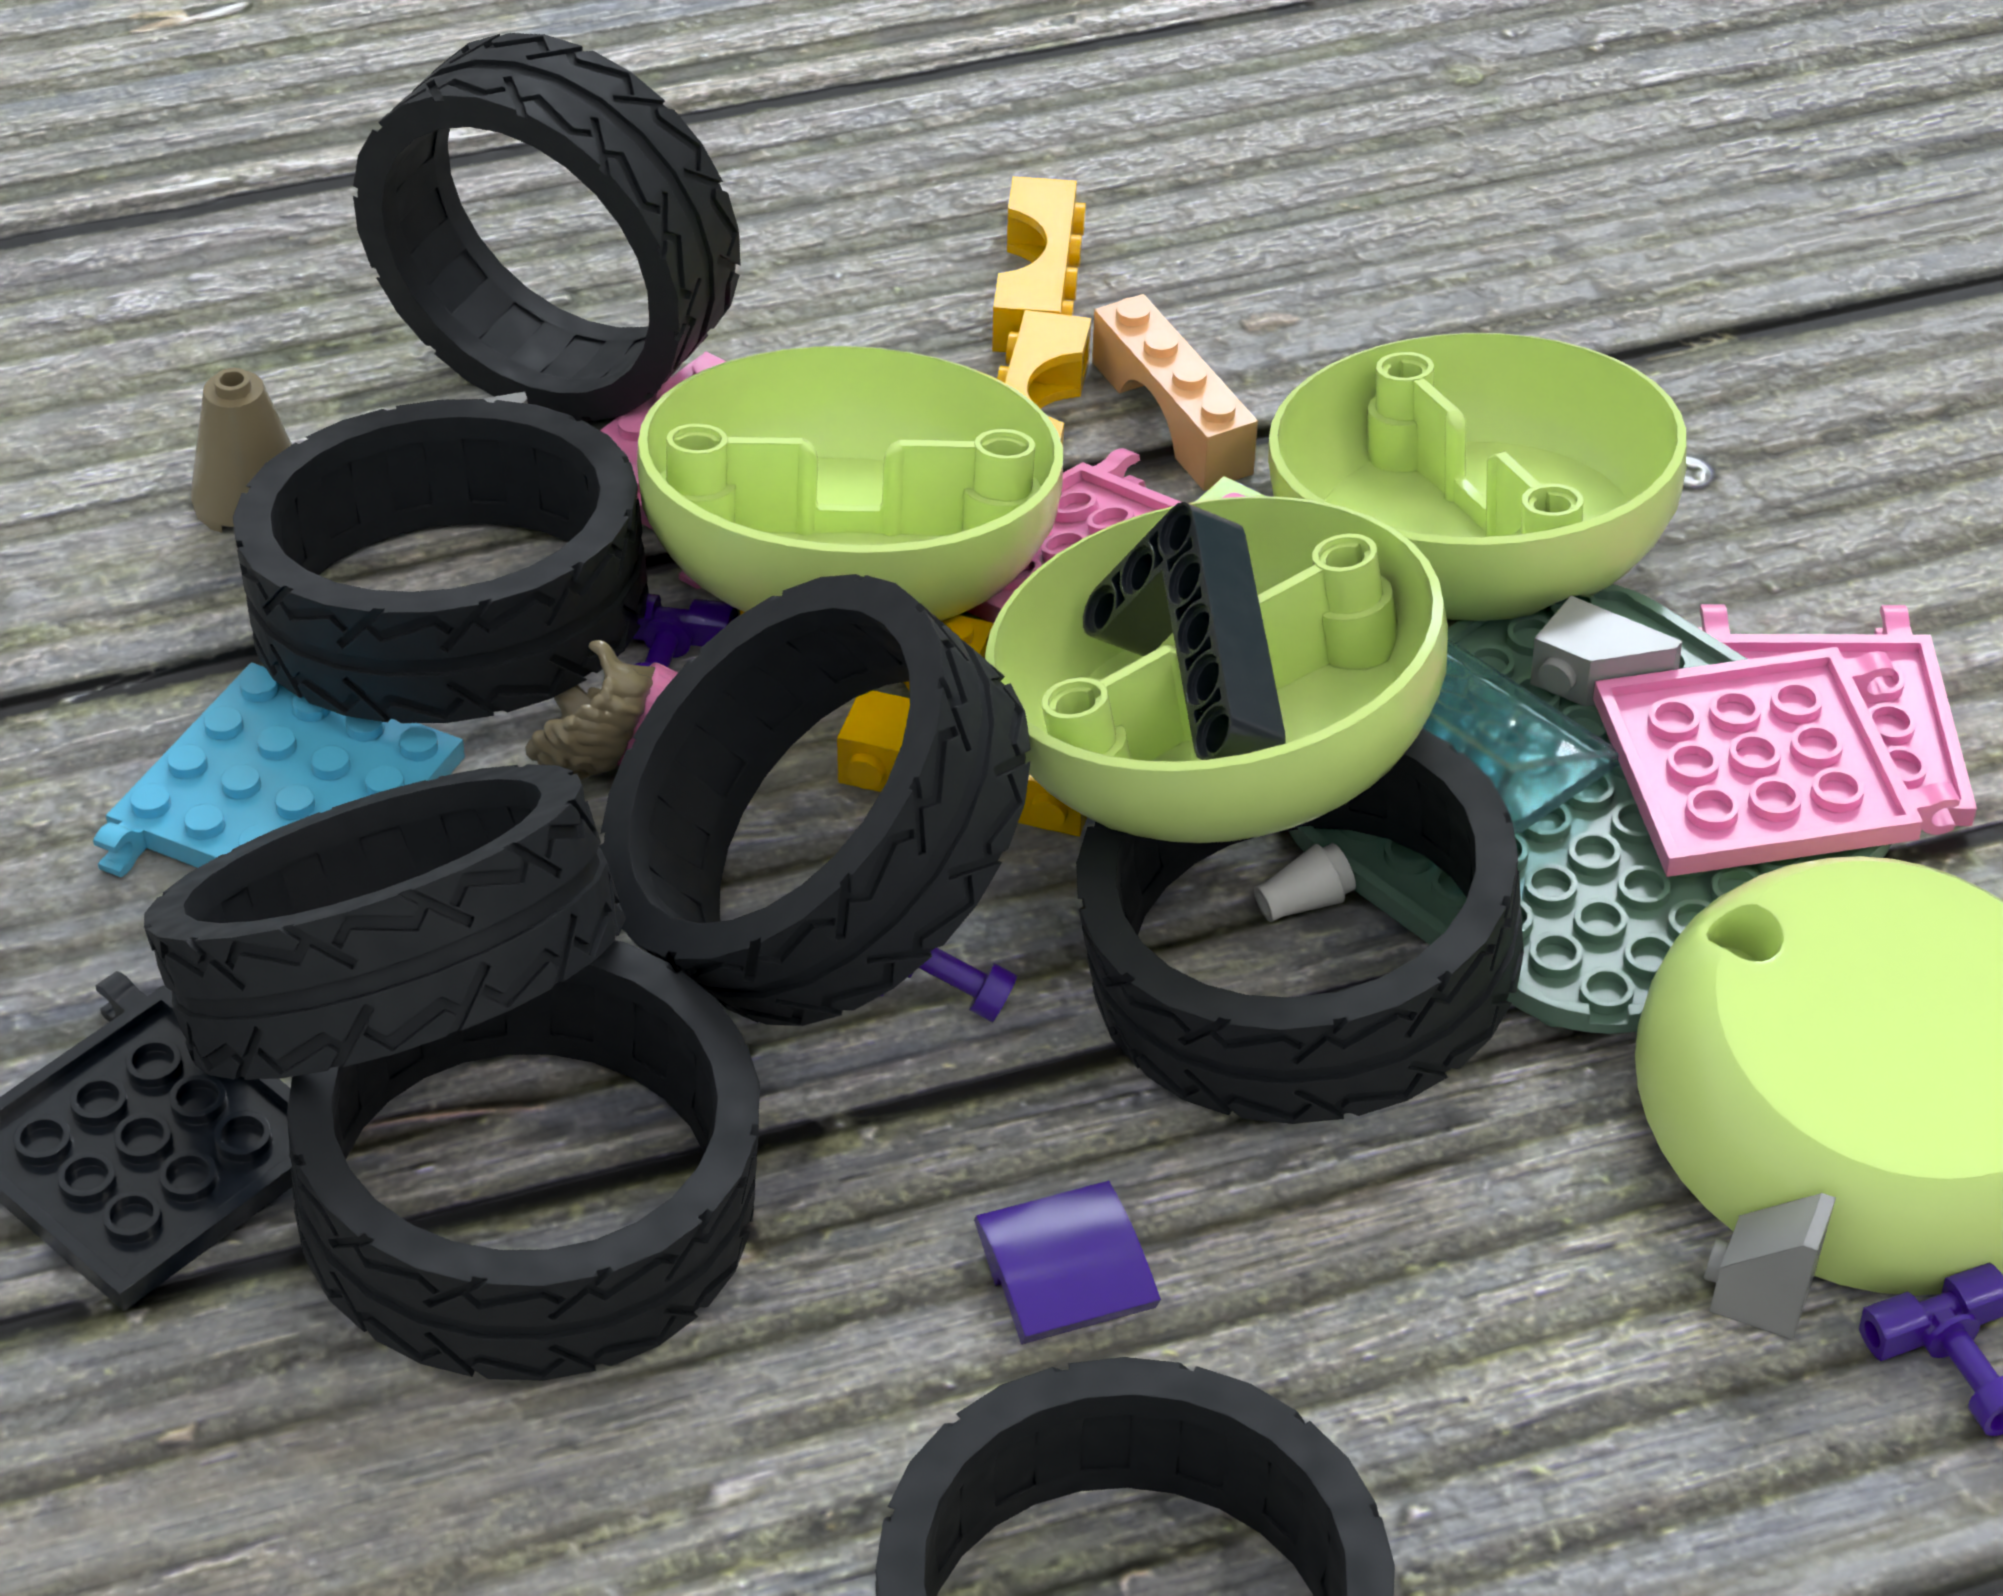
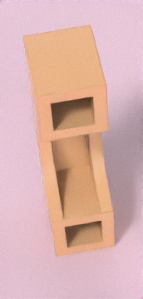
[1092,294,1258,491]

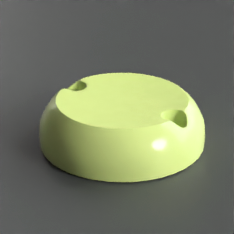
[1268,333,1686,621]
[637,346,1063,621]
[985,496,1448,843]
[1635,856,2003,1296]

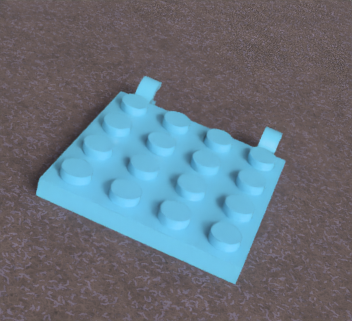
[93,662,465,877]

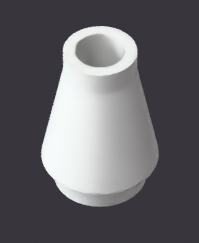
[1254,843,1356,922]

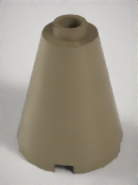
[191,368,292,533]

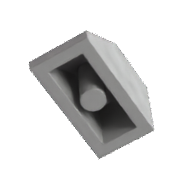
[1530,596,1682,707]
[1704,1193,1836,1340]

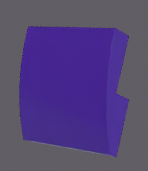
[974,1181,1161,1345]

